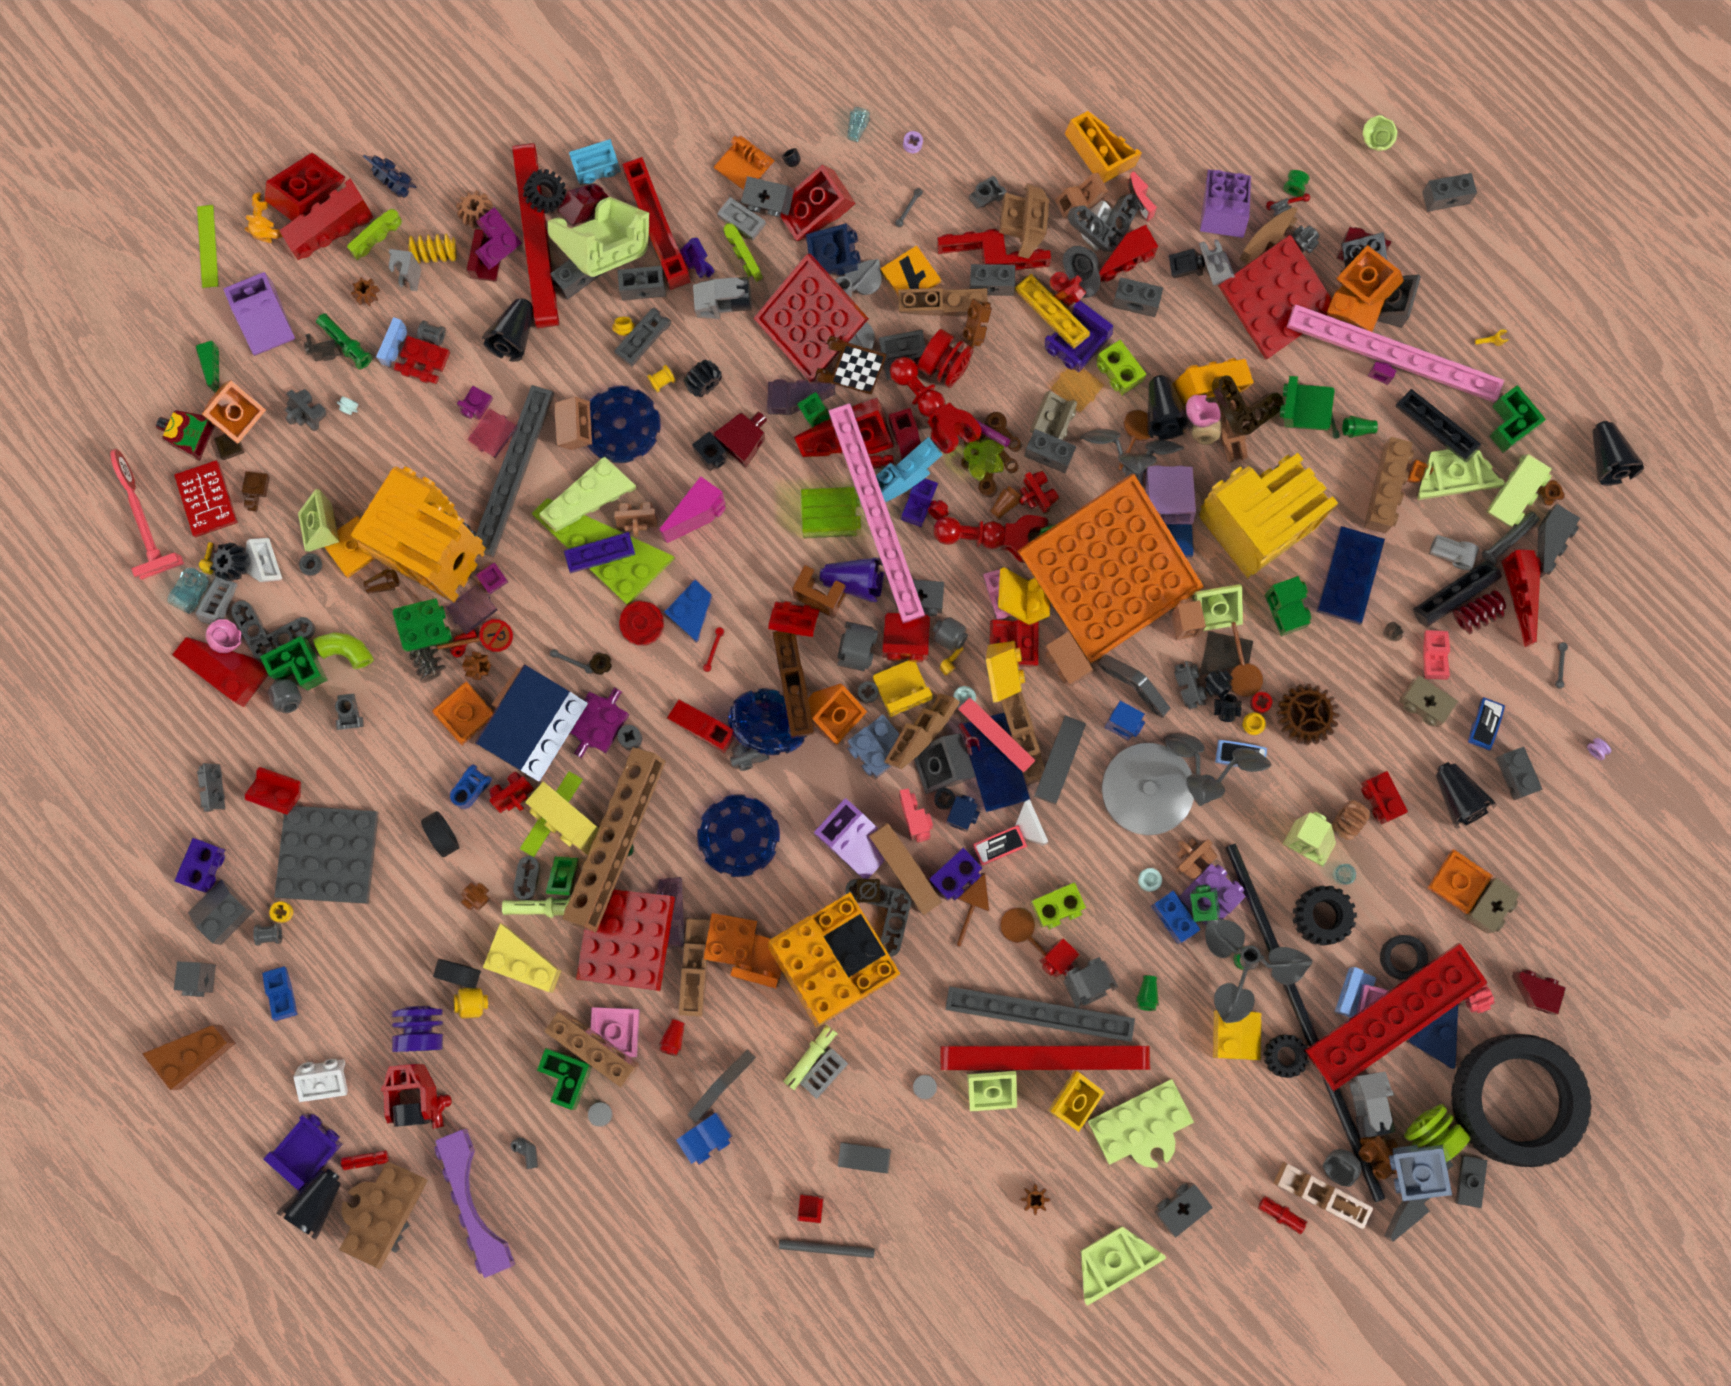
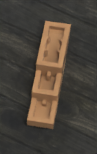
[1000,691,1045,786]
[884,693,960,769]
[868,822,942,915]
[679,918,710,1017]
[1273,1162,1373,1230]

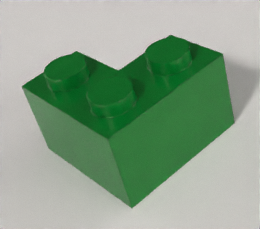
[1489,385,1546,453]
[1264,576,1311,636]
[260,636,328,691]
[537,1048,592,1110]

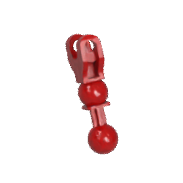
[890,357,981,454]
[933,515,1049,563]

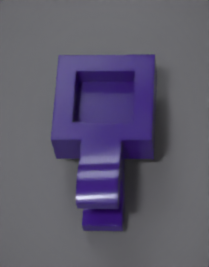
[680,238,714,278]

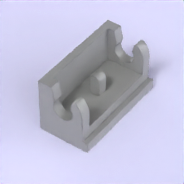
[1199,239,1235,286]
[389,249,421,292]

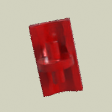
[1050,272,1086,307]
[1019,471,1059,514]
[489,771,534,813]

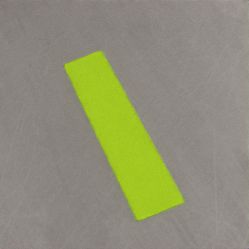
[197,205,218,288]
[520,771,583,857]

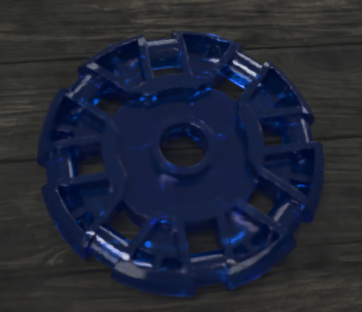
[587,386,661,463]
[728,688,807,756]
[697,794,780,877]

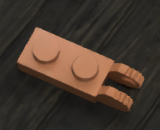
[1216,400,1248,462]

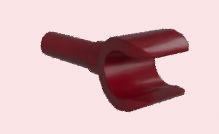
[958,723,980,755]

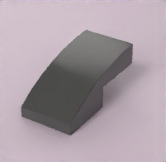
[838,1143,891,1173]

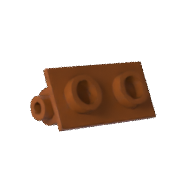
[962,298,992,348]

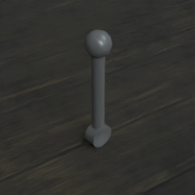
[895,188,923,227]
[1555,642,1568,689]
[550,649,594,674]

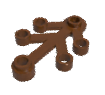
[961,412,1022,498]

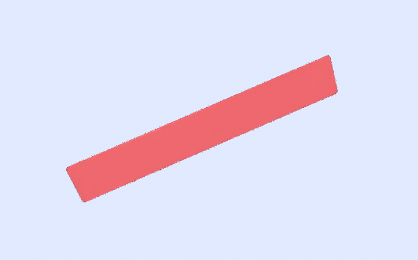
[958,698,1035,772]

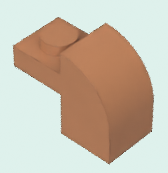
[1055,173,1108,219]

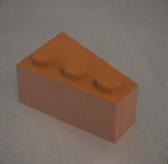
[142,1025,236,1090]

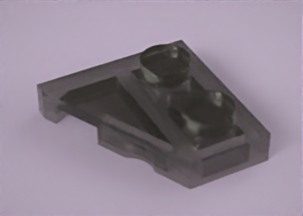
[1200,632,1253,676]

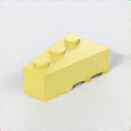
[525,781,599,855]
[483,923,561,993]

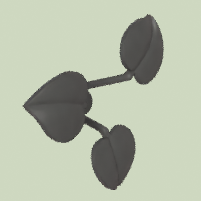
[1080,429,1184,486]
[1164,733,1272,806]
[1205,919,1313,1023]

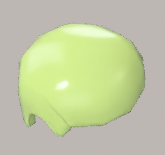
[1363,115,1398,151]

